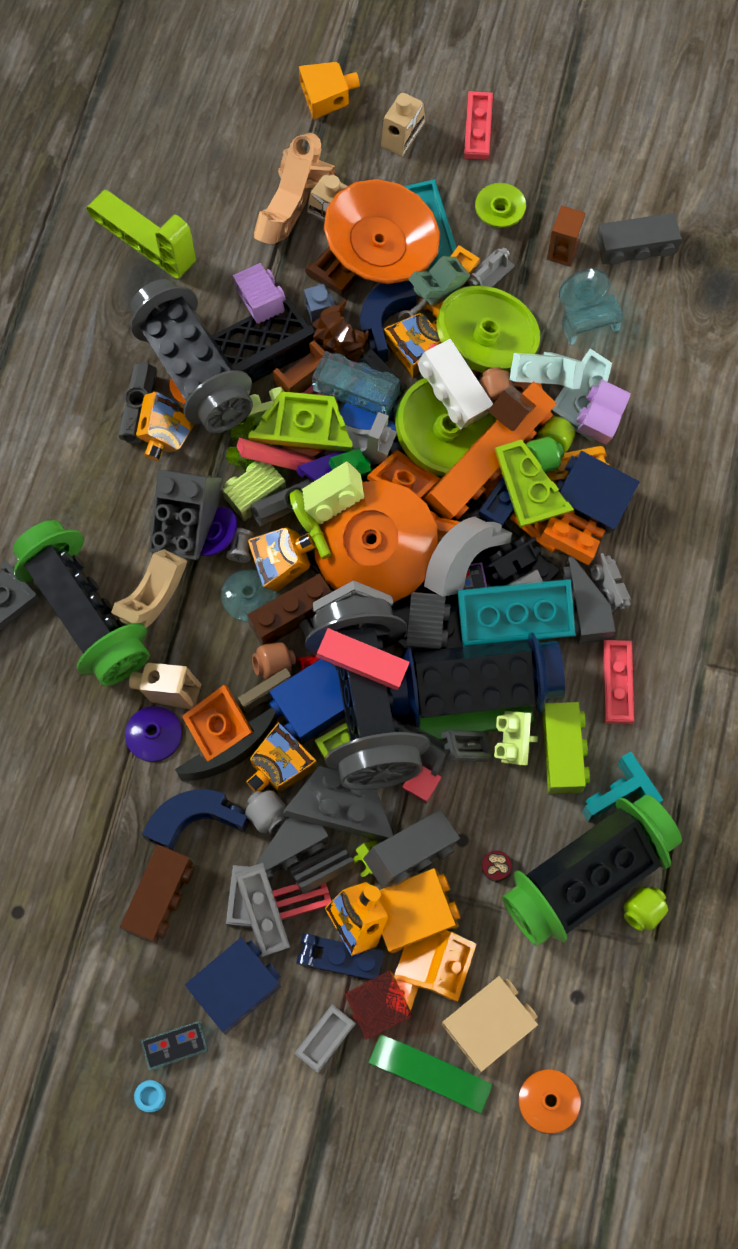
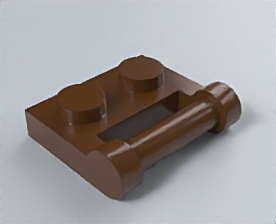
[305,246,359,296]

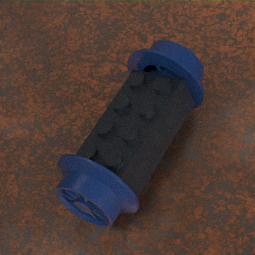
[387,632,565,727]

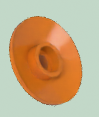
[519,1069,580,1134]

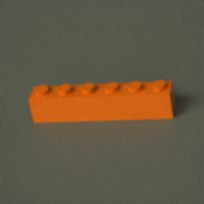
[423,381,557,519]

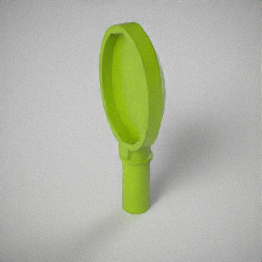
[290,489,332,560]

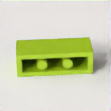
[542,702,590,794]

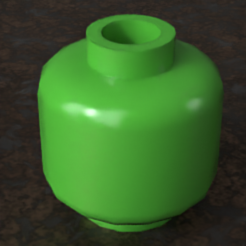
[526,436,564,473]

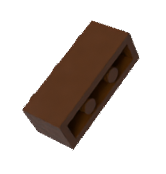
[247,574,332,645]
[120,844,194,945]

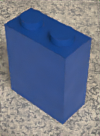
[269,659,345,745]

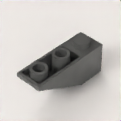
[562,556,615,644]
[256,818,328,880]

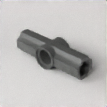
[119,362,158,444]
[250,479,314,526]

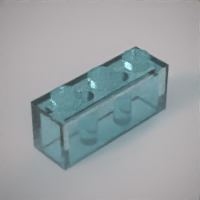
[312,351,400,415]

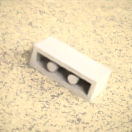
[417,339,493,430]

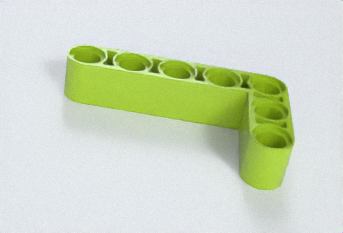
[86,190,196,279]

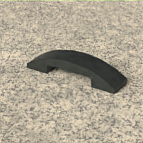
[175,707,278,781]

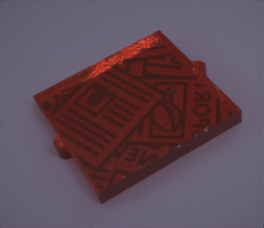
[345,970,413,1040]

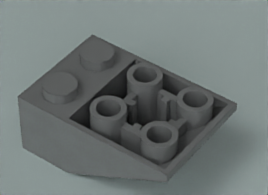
[149,470,222,560]

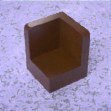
[488,385,536,431]

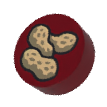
[482,851,512,882]

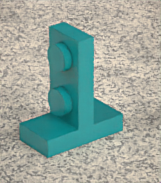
[582,752,663,822]

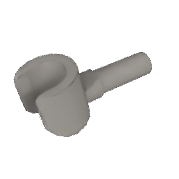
[398,298,429,322]

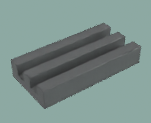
[441,730,492,762]
[289,842,355,894]

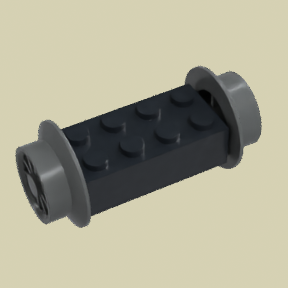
[130,279,253,433]

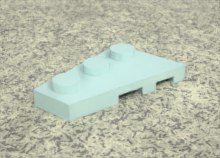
[550,349,612,441]

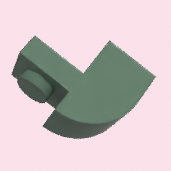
[408,256,470,306]

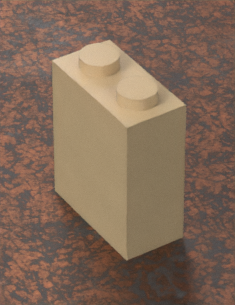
[441,976,538,1074]

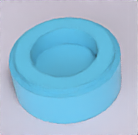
[134,1080,166,1113]

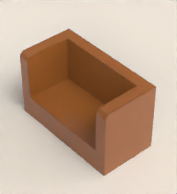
[547,205,586,267]
[273,341,331,393]

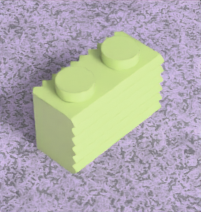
[222,461,286,521]
[302,461,364,524]

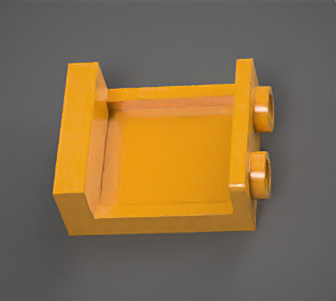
[379,868,461,953]

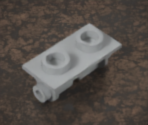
[464,247,515,287]
[588,553,631,612]

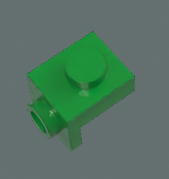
[329,448,372,482]

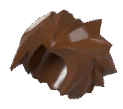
[312,299,369,364]

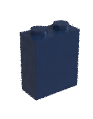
[556,451,640,534]
[185,937,281,1035]

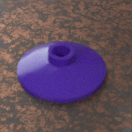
[200,507,238,556]
[125,706,182,762]

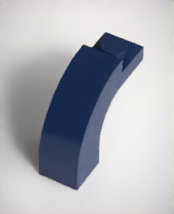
[360,281,416,362]
[142,789,249,850]

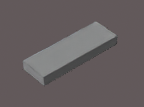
[234,863,290,957]

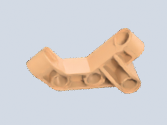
[254,133,335,244]

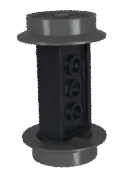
[305,597,430,790]

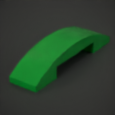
[368,1034,493,1114]

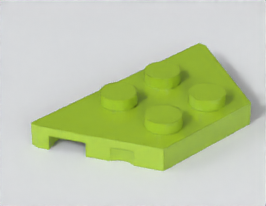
[248,391,353,452]

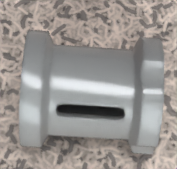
[226,528,255,563]

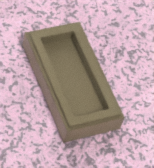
[238,668,291,714]

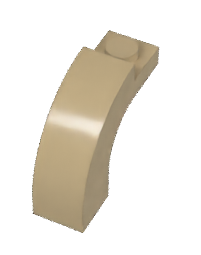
[111,549,188,628]

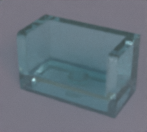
[561,294,623,345]

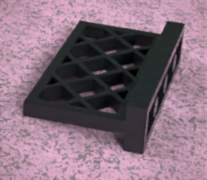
[212,297,319,383]

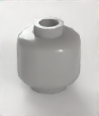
[245,791,288,834]

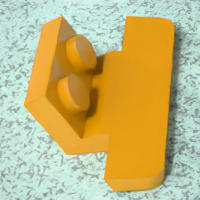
[386,930,477,1016]

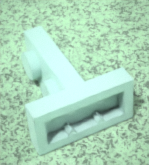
[509,352,585,389]

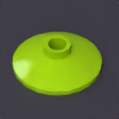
[475,183,526,228]

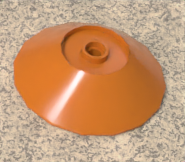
[324,179,440,284]
[315,480,438,603]

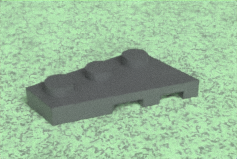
[0,560,40,630]

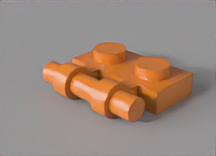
[540,511,605,565]

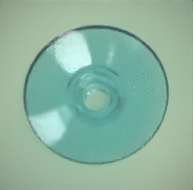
[559,269,610,308]
[221,569,276,622]

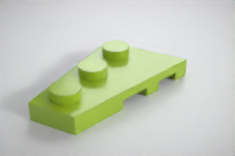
[495,440,574,528]

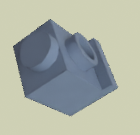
[304,284,335,327]

